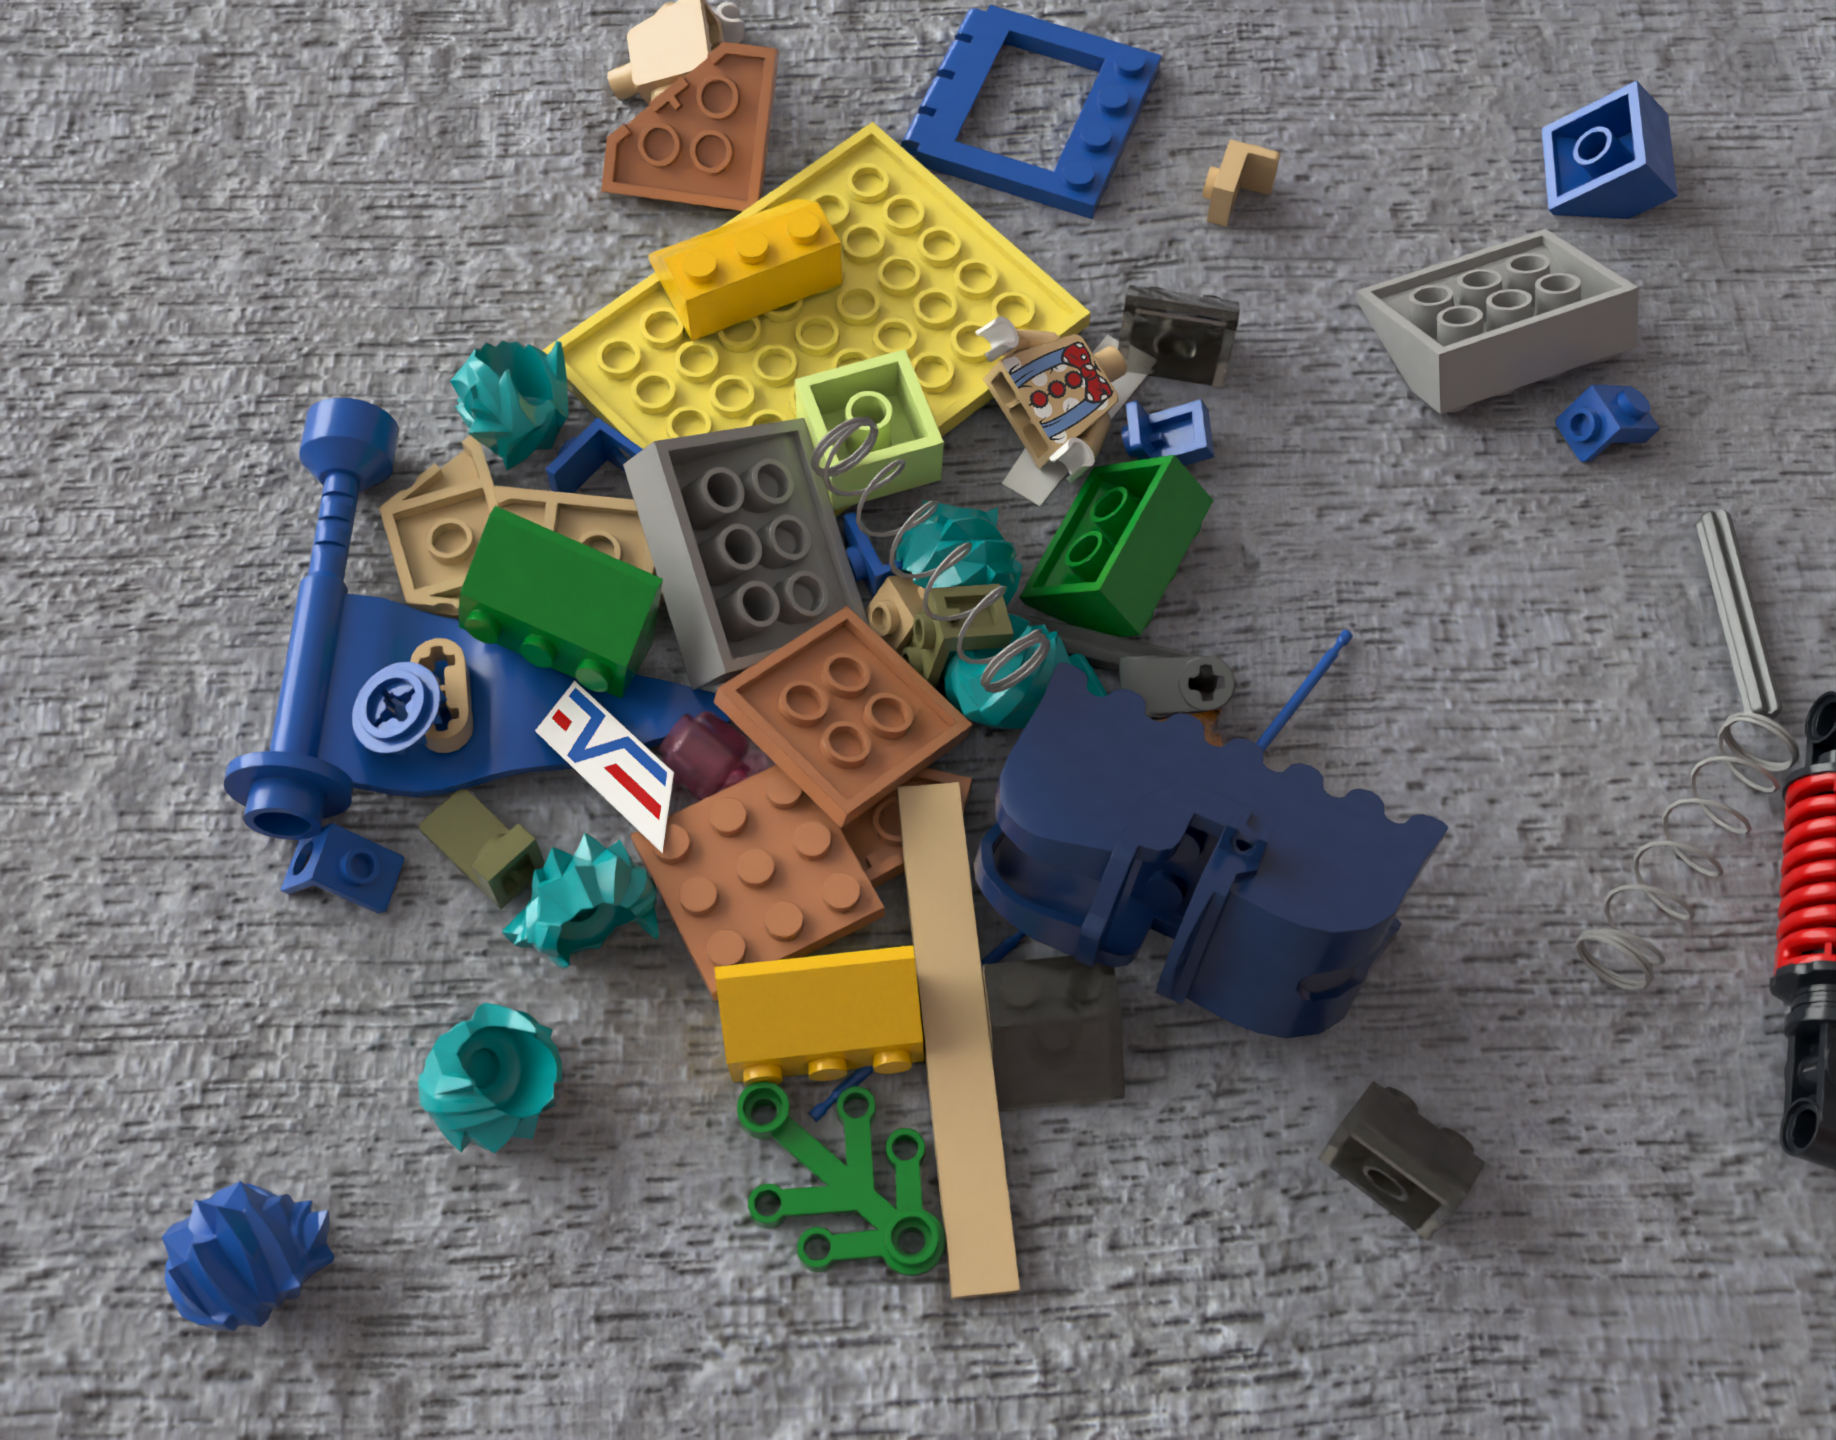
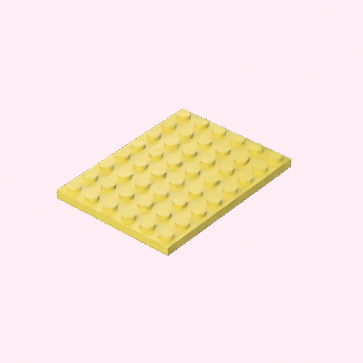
[542,122,1091,518]

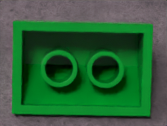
[1019,455,1214,637]
[459,506,663,699]

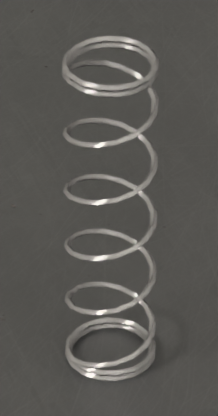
[810,417,1050,693]
[1575,712,1800,990]

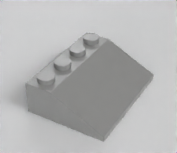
[1356,229,1639,414]
[623,418,870,690]

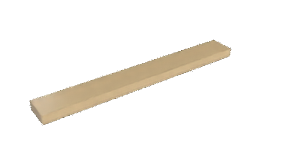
[896,782,1020,1300]

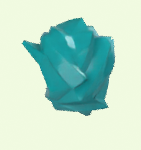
[450,340,569,471]
[895,500,1023,607]
[939,614,1070,729]
[502,832,659,969]
[418,1002,562,1154]

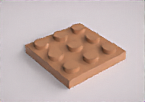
[714,606,973,828]
[630,764,885,1001]

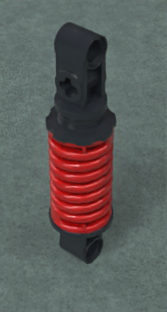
[1769,691,1836,1171]

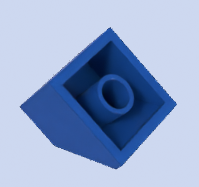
[1541,80,1678,219]

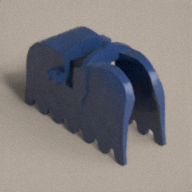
[974,662,1449,1038]

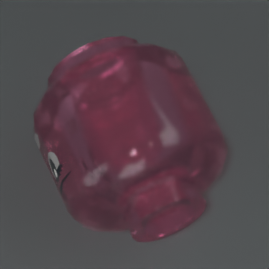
[658,711,752,801]

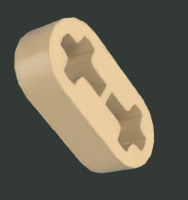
[410,638,473,753]

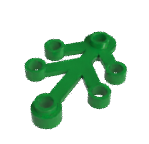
[737,1081,945,1276]

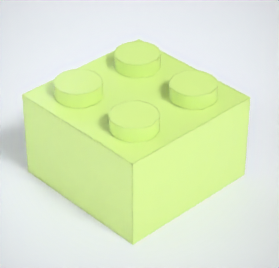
[795,349,944,511]

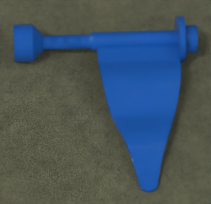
[223,398,731,840]

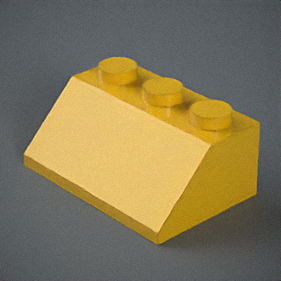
[648,199,842,341]
[714,945,924,1087]

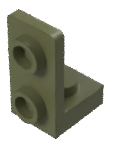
[901,584,1014,688]
[419,789,545,909]

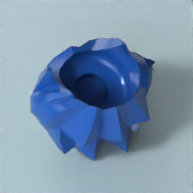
[162,1181,335,1331]

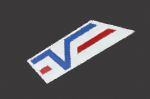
[535,681,674,854]

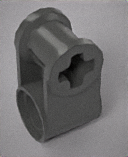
[1119,655,1236,717]

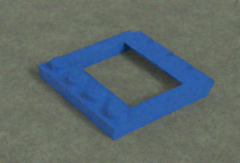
[901,5,1162,220]

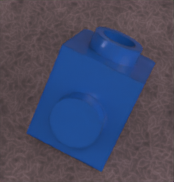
[1555,384,1660,462]
[1121,399,1214,466]

